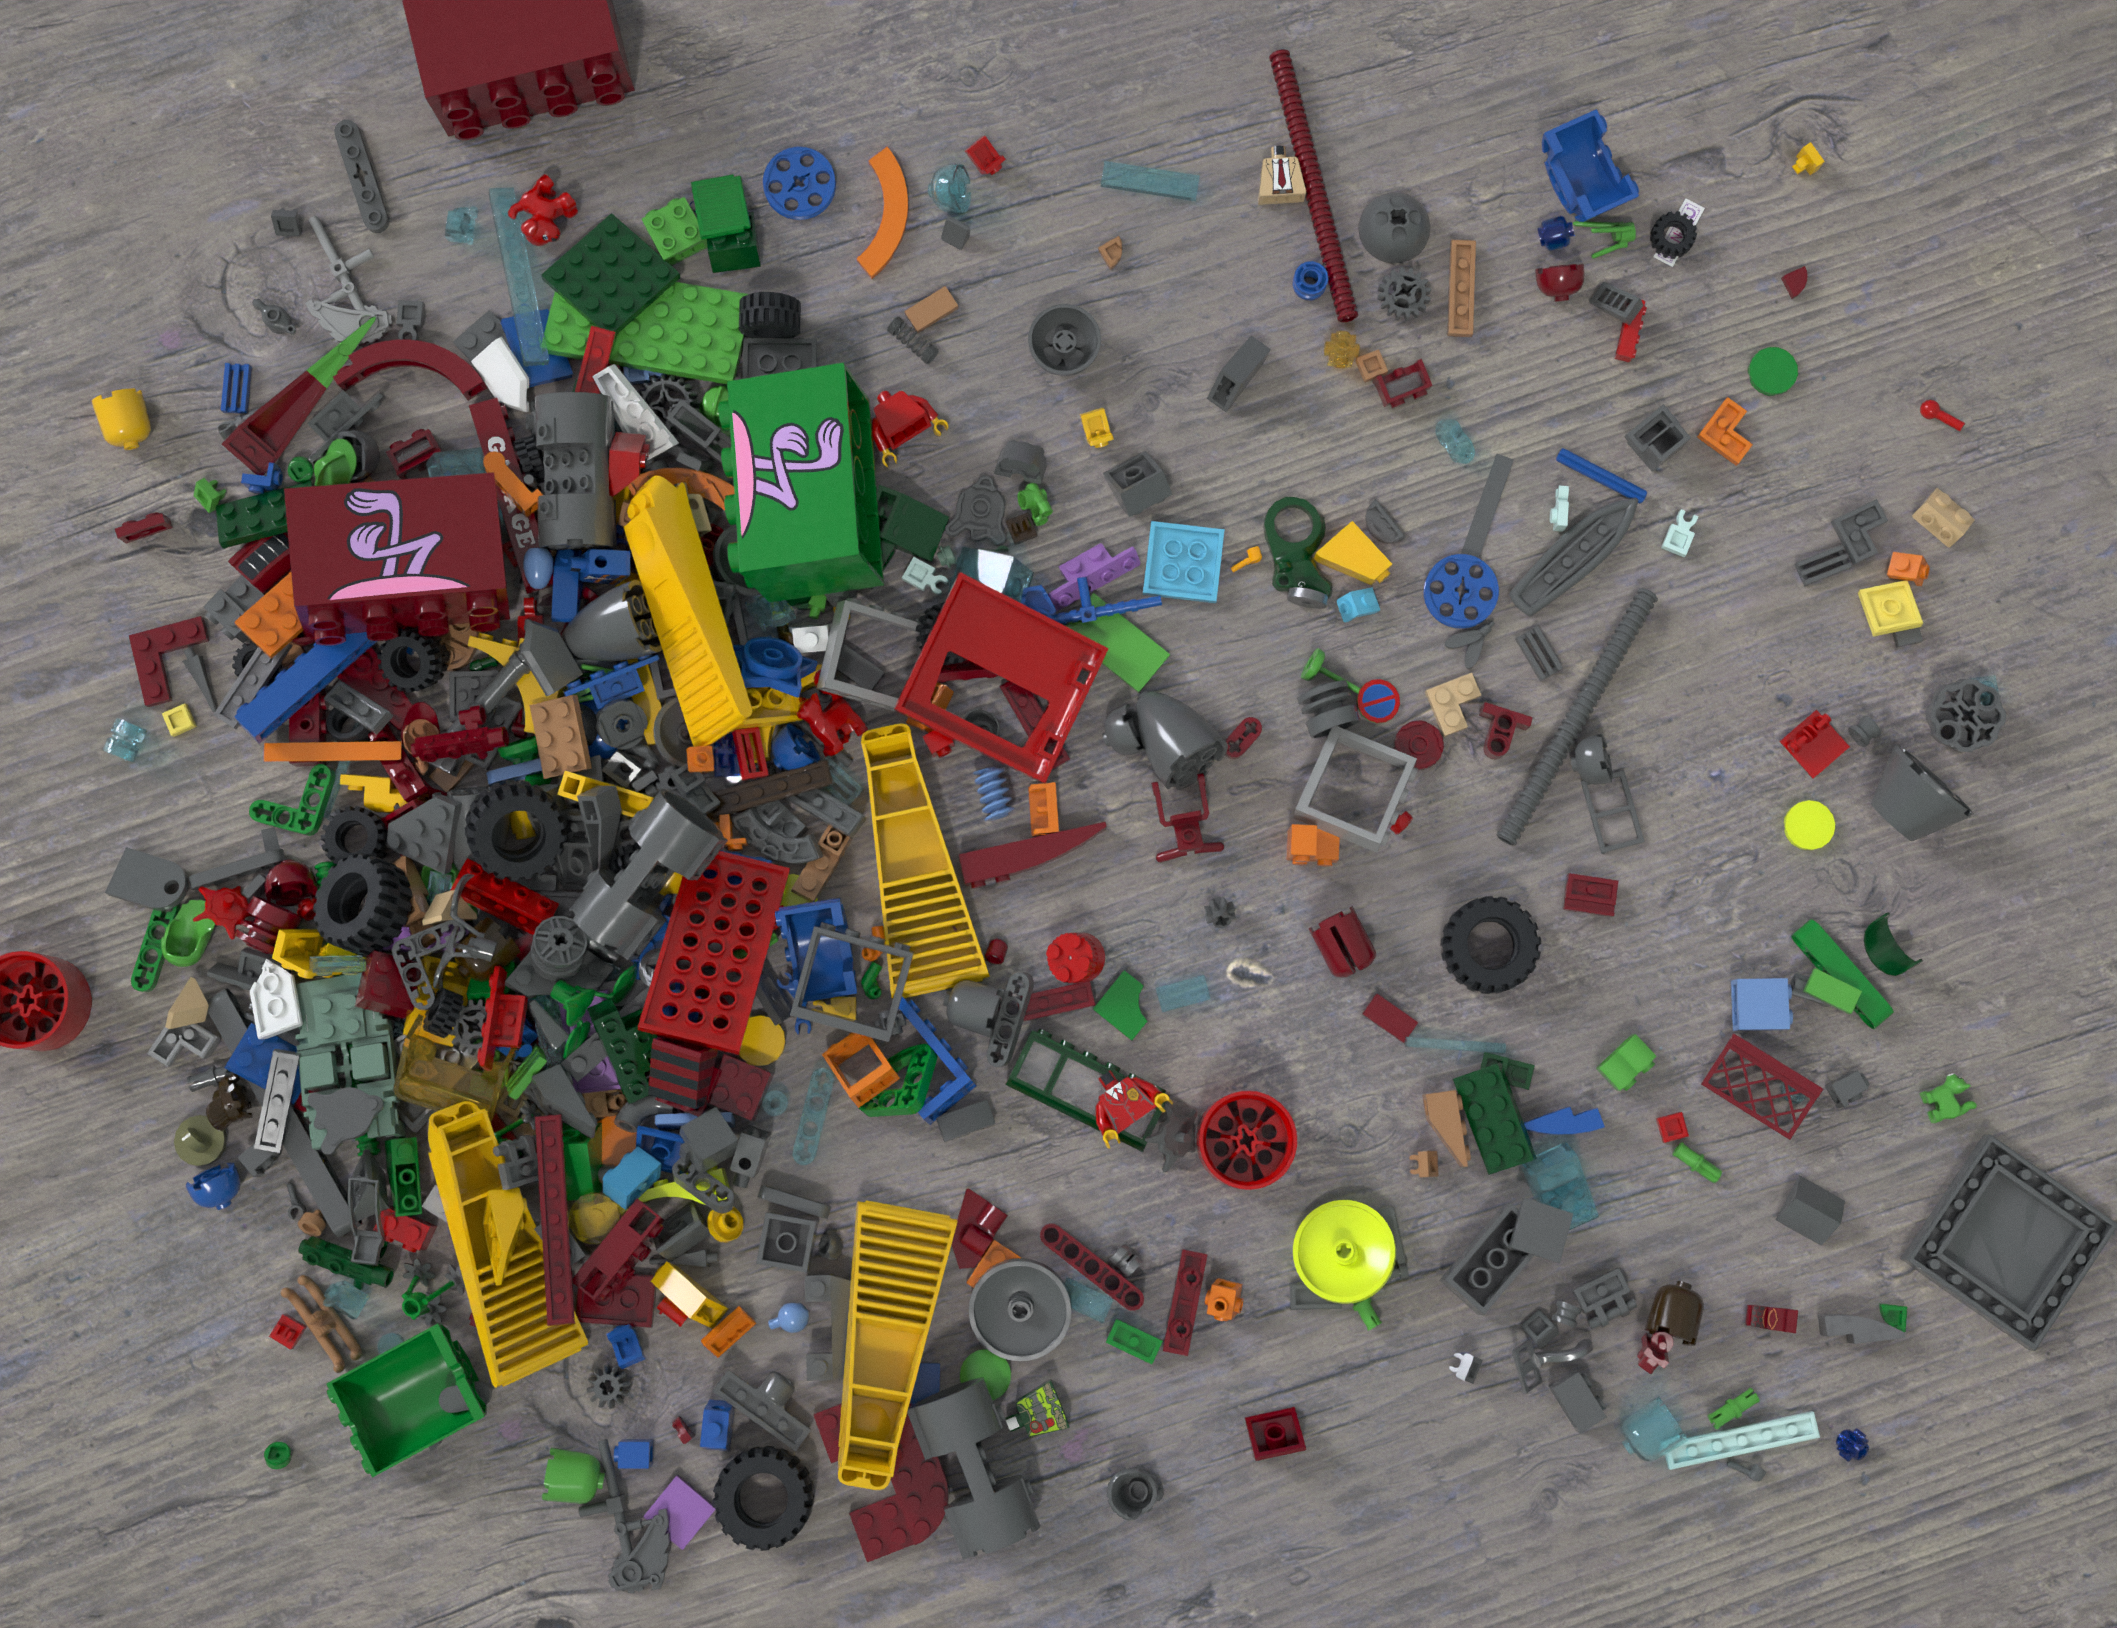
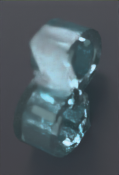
[1435,419,1475,464]

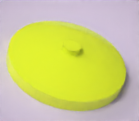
[1293,1200,1396,1304]

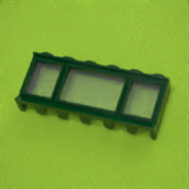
[1006,1028,1167,1152]

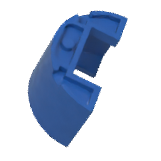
[1542,109,1639,222]
[775,898,857,1002]

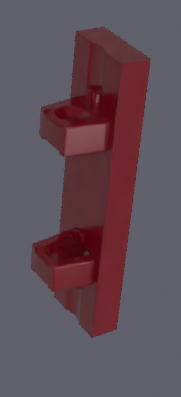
[368,723,429,803]

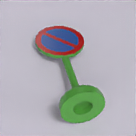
[1301,648,1400,723]

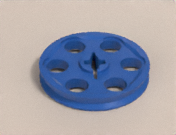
[763,147,836,220]
[1423,554,1499,629]

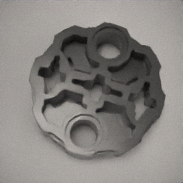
[1926,679,2006,752]

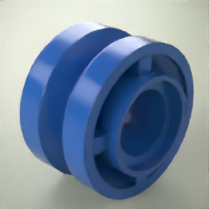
[1292,261,1328,300]

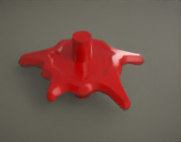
[193,886,254,940]

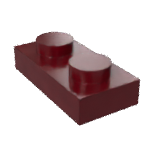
[115,512,173,544]

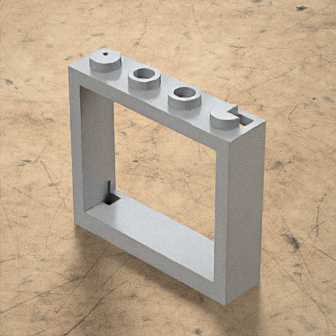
[816,598,922,714]
[1294,726,1418,853]

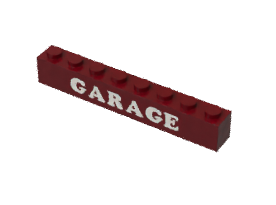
[469,398,554,594]

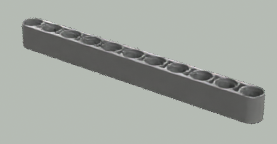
[206,988,363,1238]

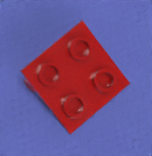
[1779,710,1850,779]

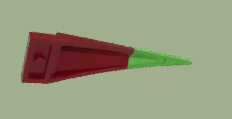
[221,317,375,476]

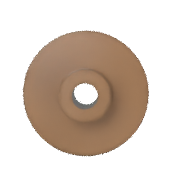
[298,1210,326,1237]

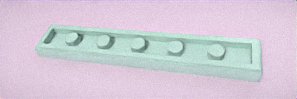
[1662,1411,1820,1470]

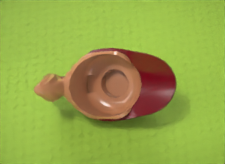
[401,702,440,775]

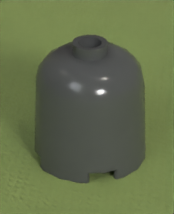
[943,980,1006,1038]

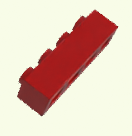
[1615,300,1647,362]

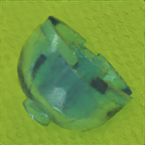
[928,164,971,214]

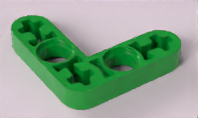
[249,764,336,836]

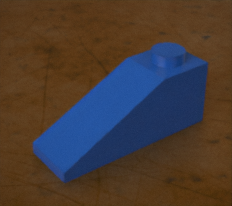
[551,549,584,622]

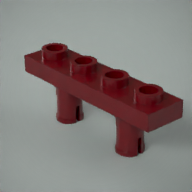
[1162,1249,1208,1356]

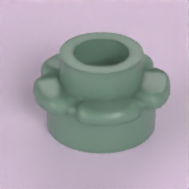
[937,545,957,568]

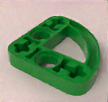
[859,1044,938,1117]

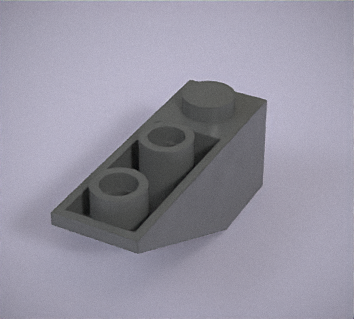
[531,1064,597,1138]

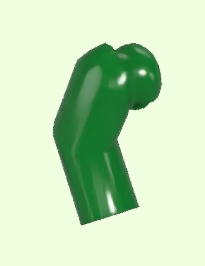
[861,961,883,999]

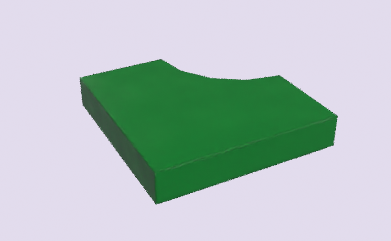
[1093,970,1148,1041]

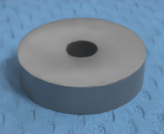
[1287,587,1328,609]

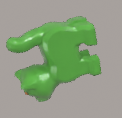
[1919,1073,1977,1123]

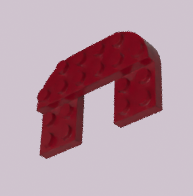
[813,1403,949,1563]

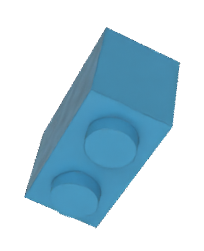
[603,1147,661,1210]

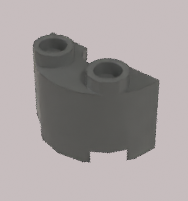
[994,440,1047,484]

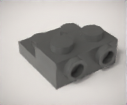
[203,575,264,643]

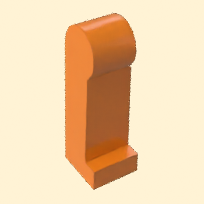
[483,451,543,518]

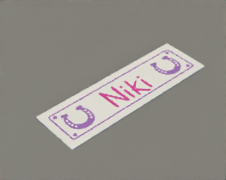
[1654,198,1705,267]

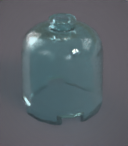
[1622,1396,1689,1462]

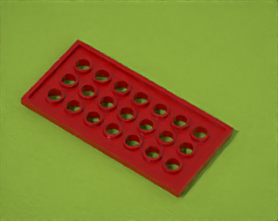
[638,851,790,1055]

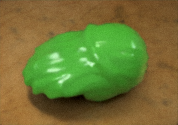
[161,900,215,967]

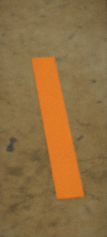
[264,741,402,762]

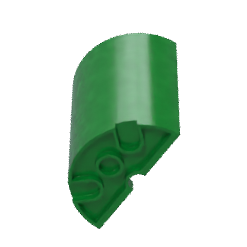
[326,1323,487,1478]

